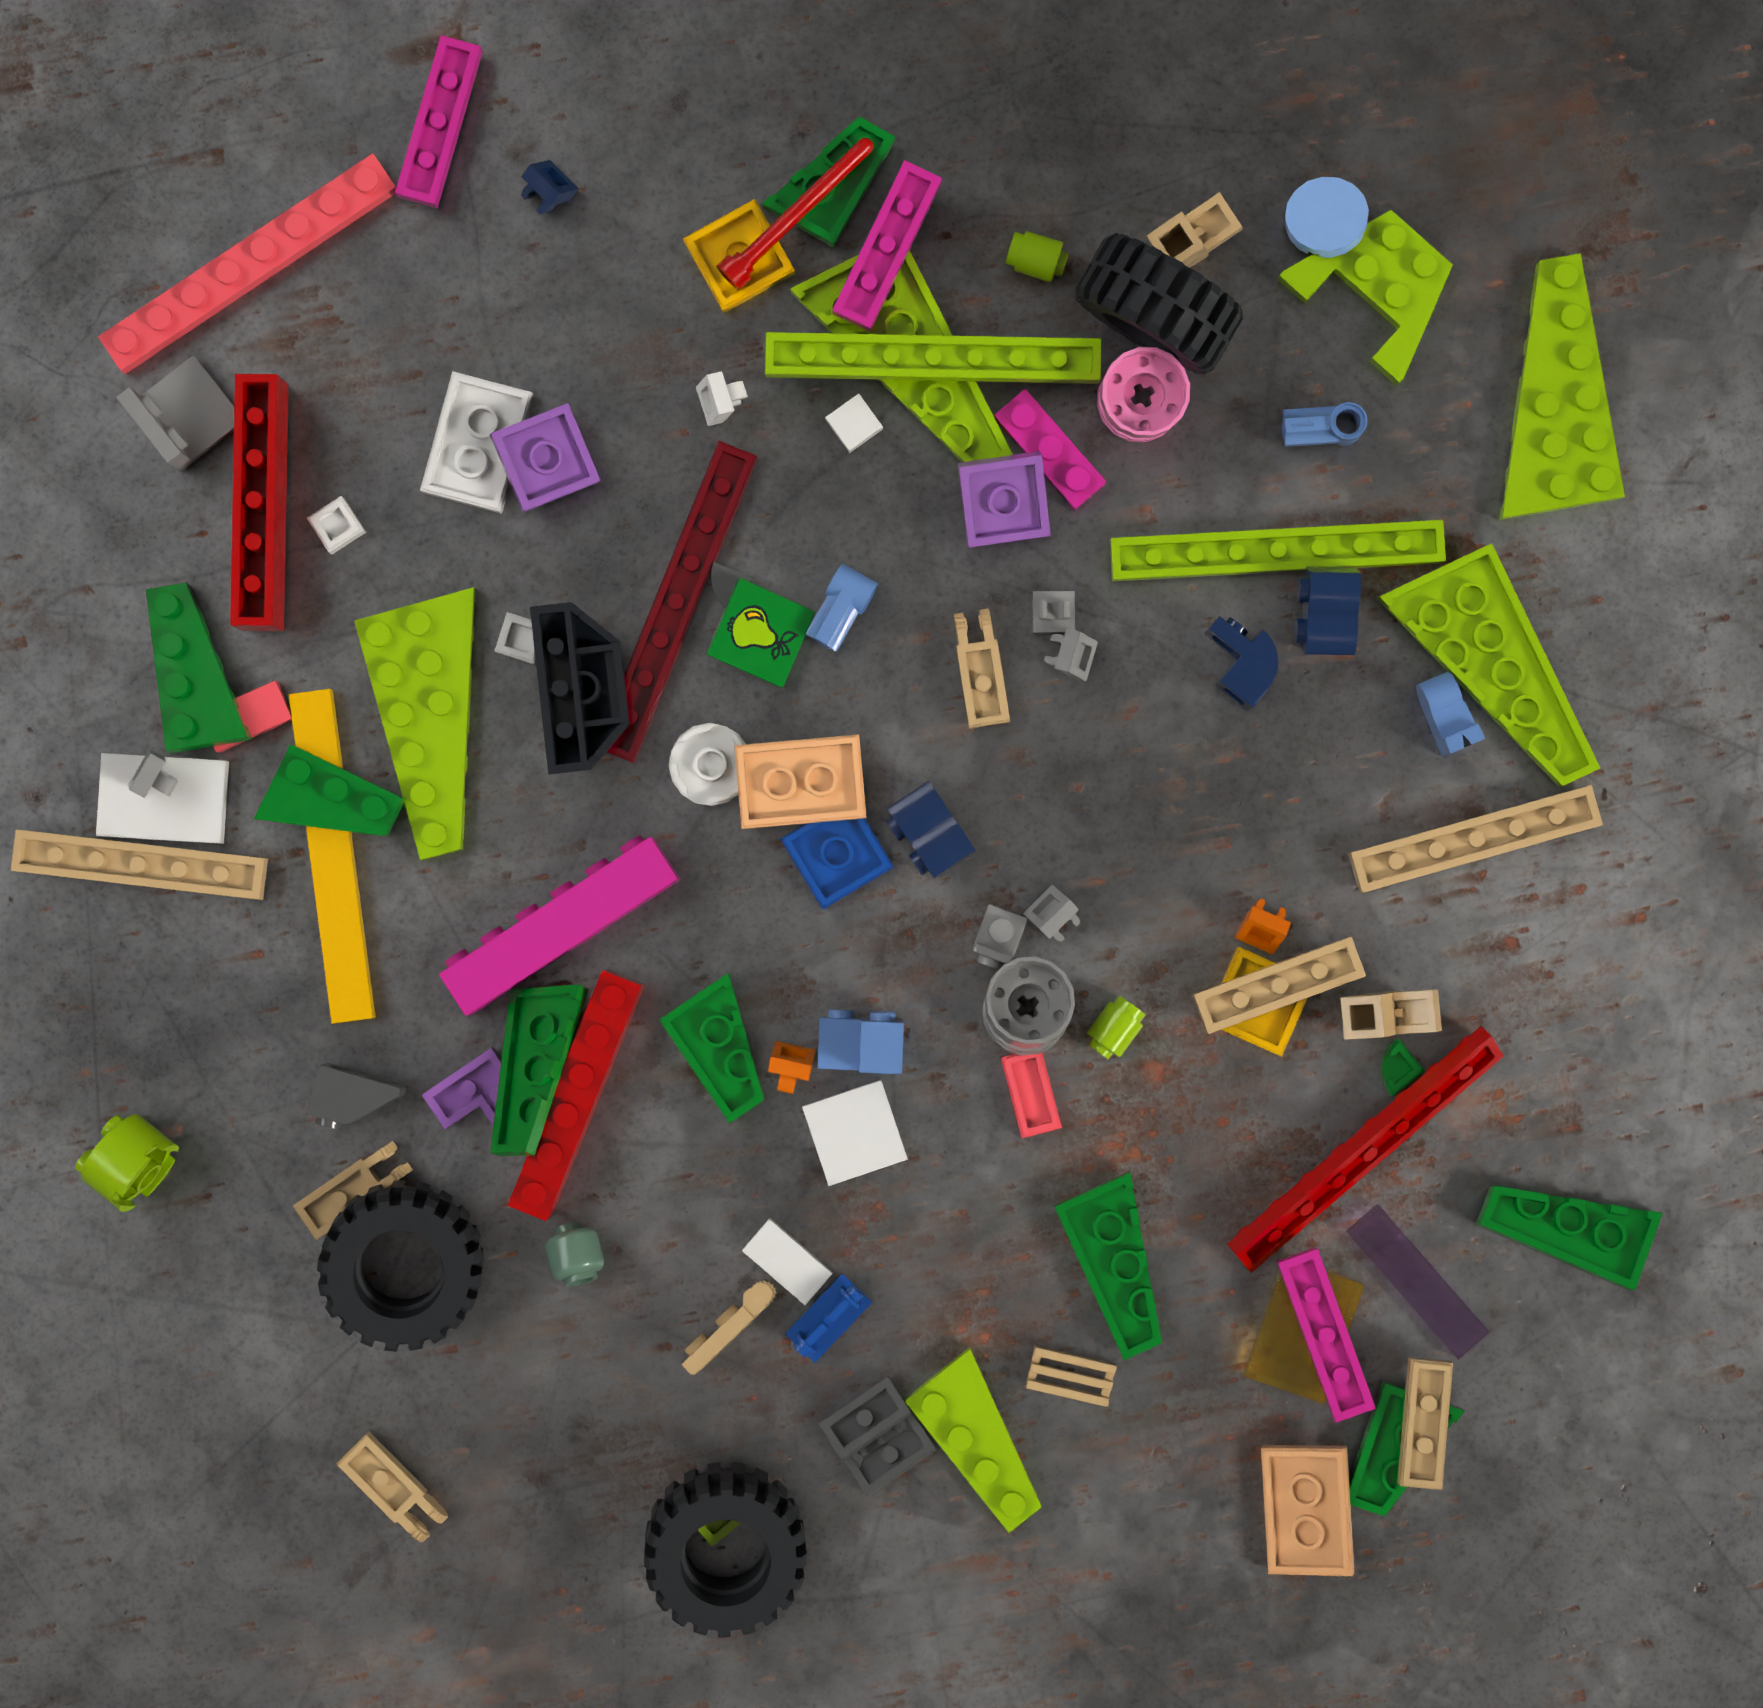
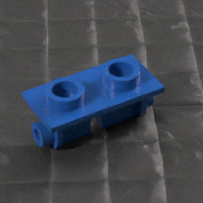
[785,1273,872,1363]

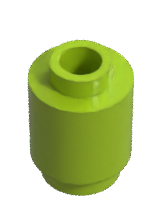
[1005,231,1069,283]
[1086,995,1146,1060]

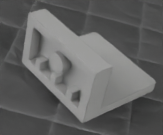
[116,356,234,472]

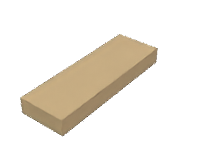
[1397,1357,1453,1490]

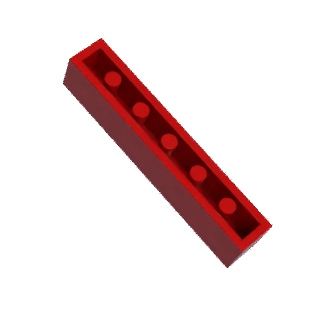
[230,373,289,631]
[507,969,646,1221]

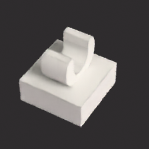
[696,371,748,426]

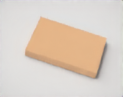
[734,734,867,829]
[1261,1445,1355,1576]

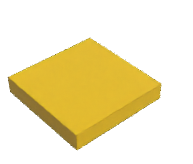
[683,199,795,314]
[1221,947,1307,1057]

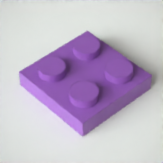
[490,403,601,513]
[957,451,1051,548]

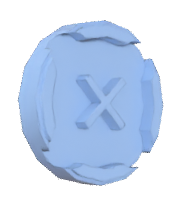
[1285,177,1369,258]

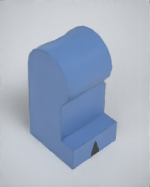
[1416,671,1485,756]

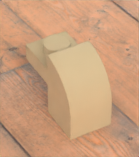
[1147,192,1243,268]
[1340,989,1442,1040]

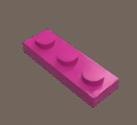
[994,389,1106,511]

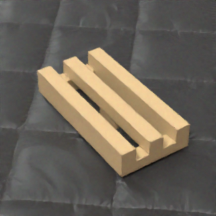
[1025,1345,1117,1407]

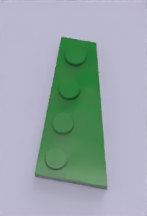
[145,582,252,753]
[490,984,589,1157]
[1053,1171,1162,1360]

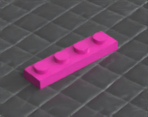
[395,35,483,209]
[832,160,942,332]
[1276,1247,1376,1423]

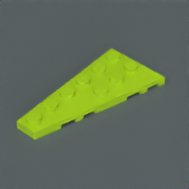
[790,250,1013,462]
[1499,253,1625,520]
[1376,543,1600,787]
[354,587,477,861]

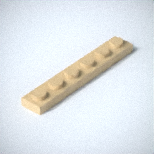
[1348,785,1603,893]
[11,829,268,900]

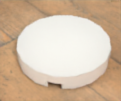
[669,723,746,806]

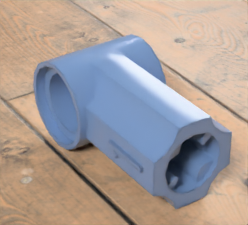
[1282,402,1368,447]
[806,563,879,653]

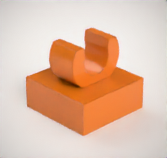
[1235,898,1291,955]
[768,1041,816,1094]

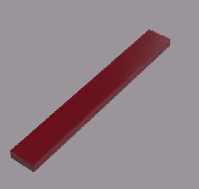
[606,441,758,764]

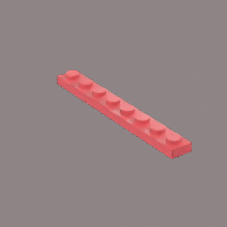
[98,153,396,374]

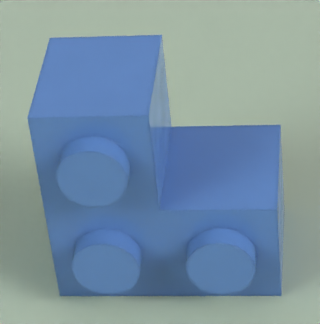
[818,1009,904,1074]

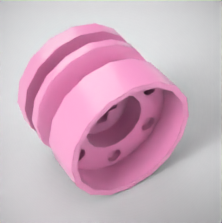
[1097,347,1190,443]

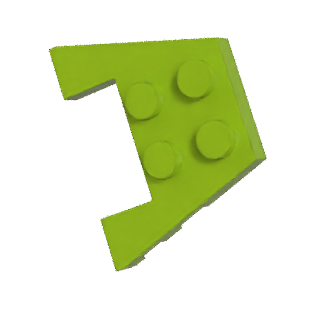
[1277,210,1453,386]

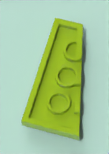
[905,1347,1042,1533]

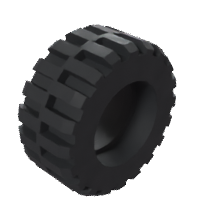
[1075,233,1243,375]
[317,1180,484,1352]
[644,1462,807,1638]

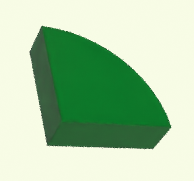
[1381,1038,1425,1097]

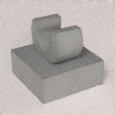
[1032,591,1075,634]
[1044,629,1098,681]
[128,749,178,798]
[1023,885,1080,942]

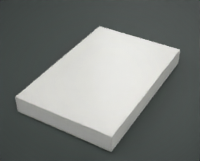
[420,371,534,514]
[96,753,229,844]

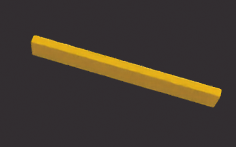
[289,689,376,1024]

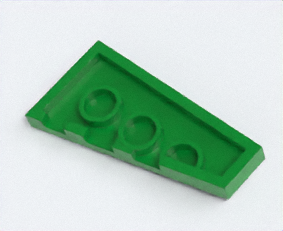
[1476,1185,1663,1291]

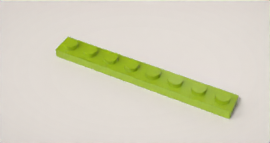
[765,332,1101,384]
[1110,520,1446,582]

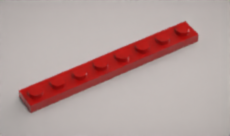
[1227,1026,1504,1273]

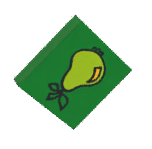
[705,578,815,688]

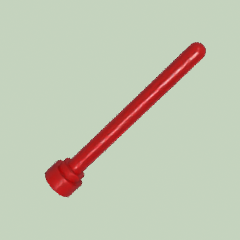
[716,138,873,291]

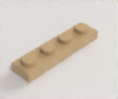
[1192,936,1366,1034]

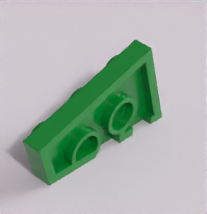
[762,116,895,248]
[254,744,406,837]
[659,972,765,1124]
[1349,1380,1465,1517]

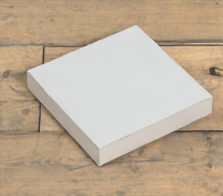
[802,1080,908,1186]

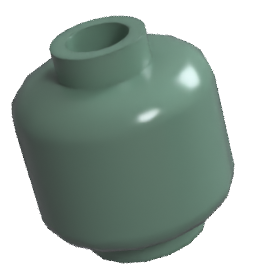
[545,1222,604,1287]

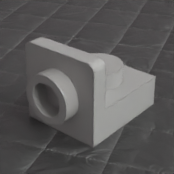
[971,904,1028,970]

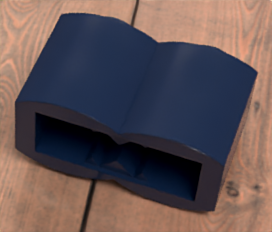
[1294,566,1361,655]
[886,780,975,879]

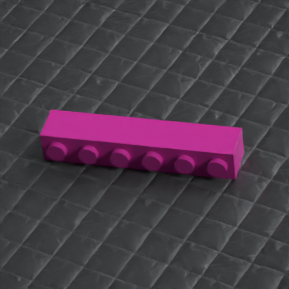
[439,835,681,1016]

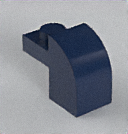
[1204,616,1278,711]

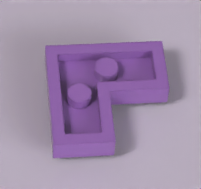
[422,1047,501,1129]

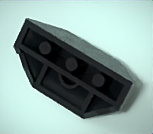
[530,602,630,775]

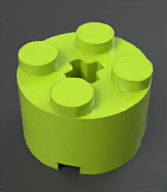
[75,1114,179,1212]

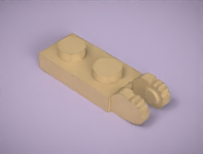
[954,608,1010,729]
[293,1141,413,1240]
[681,1280,777,1375]
[336,1431,448,1543]

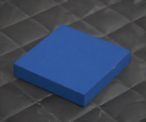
[780,818,894,910]

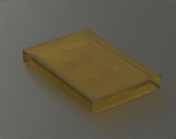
[1243,1256,1365,1404]

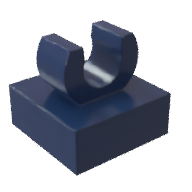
[521,160,579,214]

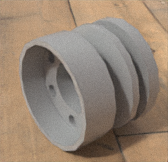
[982,957,1075,1056]

